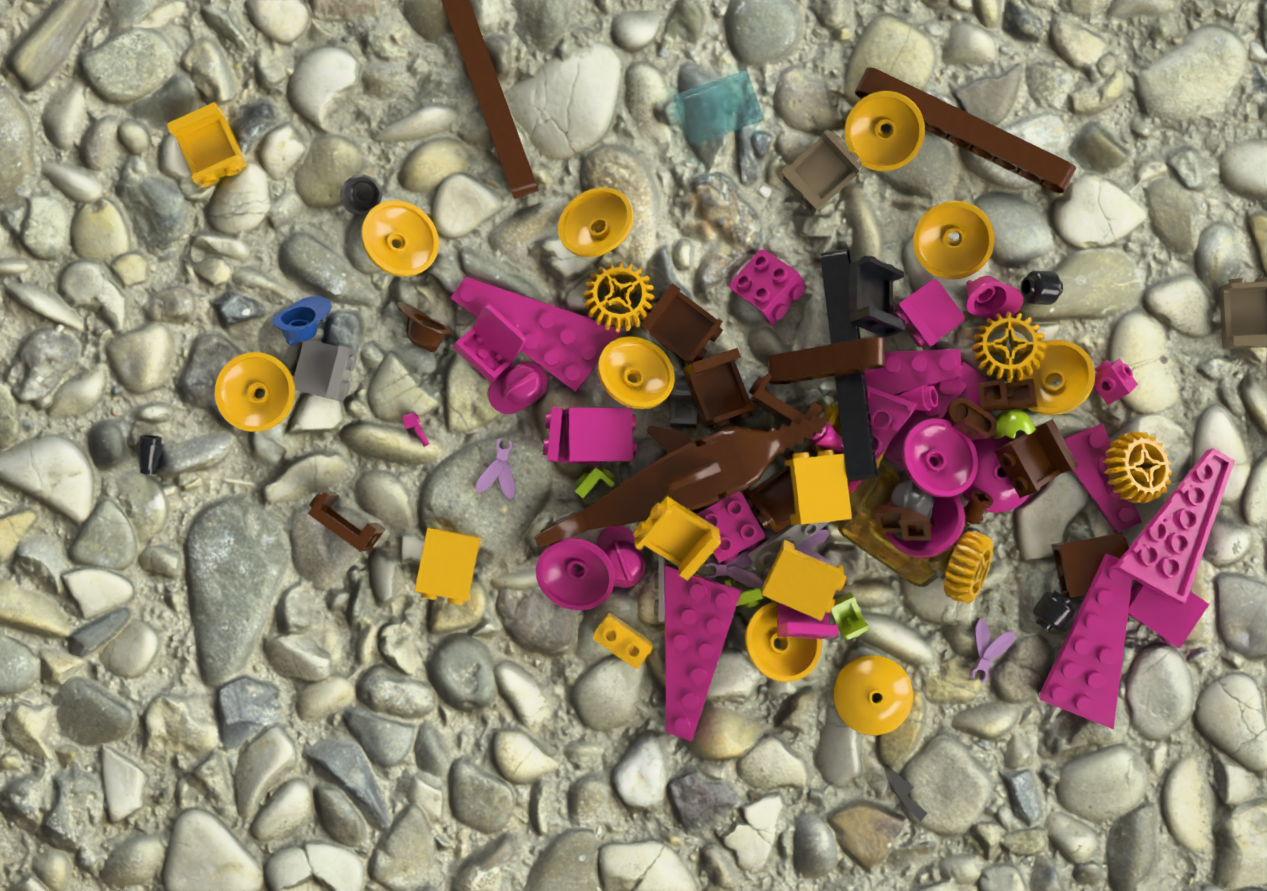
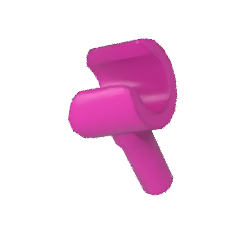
[402,413,430,447]

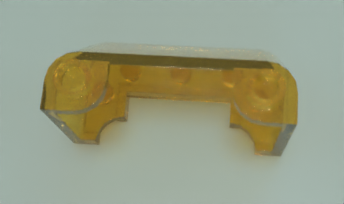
[838,464,970,587]

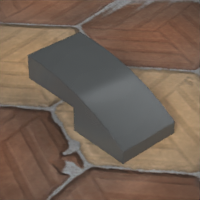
[670,371,697,428]
[884,765,928,821]

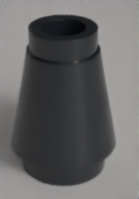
[136,435,164,475]

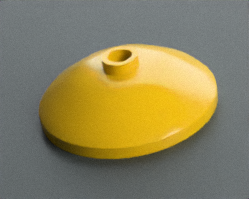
[845,91,925,171]
[558,187,634,257]
[361,200,439,277]
[913,201,995,280]
[598,336,675,409]
[1012,339,1095,415]
[215,352,296,432]
[745,601,822,682]
[833,655,913,735]

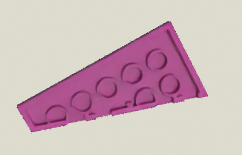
[450,277,623,392]
[1113,448,1235,604]
[1038,553,1132,729]
[664,564,742,741]

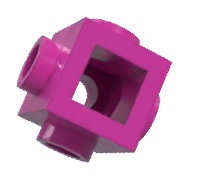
[1093,359,1138,405]

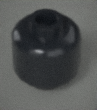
[1021,271,1063,305]
[1033,590,1074,632]

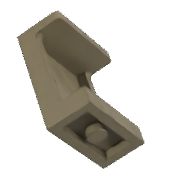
[778,130,863,215]
[1219,277,1267,349]

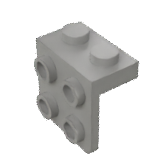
[294,340,357,402]

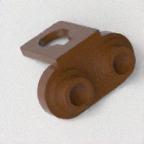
[947,398,997,440]

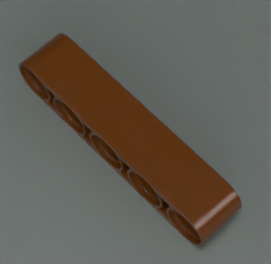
[768,337,886,385]

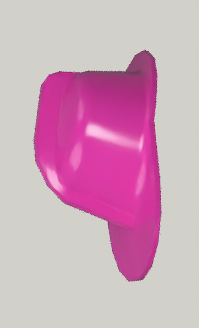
[966,276,1023,321]
[488,362,548,414]
[596,525,646,588]

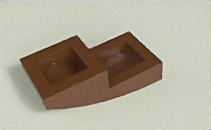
[977,378,1038,410]
[874,505,932,540]

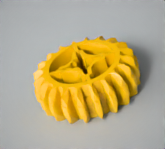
[583,261,655,332]
[972,312,1047,383]
[1103,432,1173,504]
[944,531,993,604]

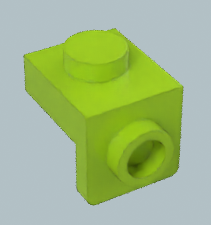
[575,467,616,498]
[725,578,764,608]
[831,592,869,640]

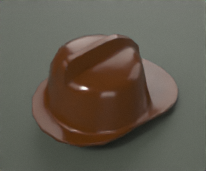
[397,302,454,352]

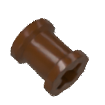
[963,489,993,525]

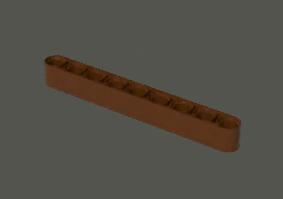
[441,0,539,200]
[855,67,1076,194]

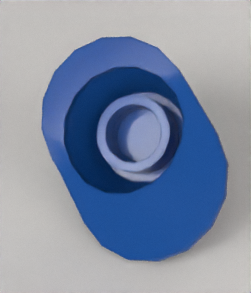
[272,296,332,345]

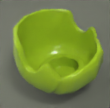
[993,409,1036,439]

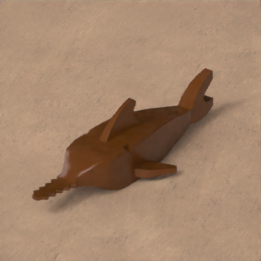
[534,415,827,548]

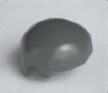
[340,174,382,216]

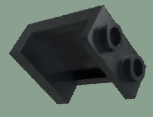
[849,256,906,338]

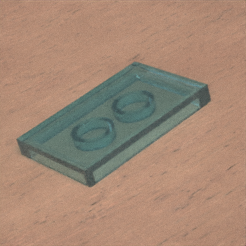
[673,70,764,146]

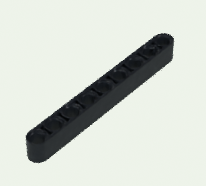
[821,248,878,482]

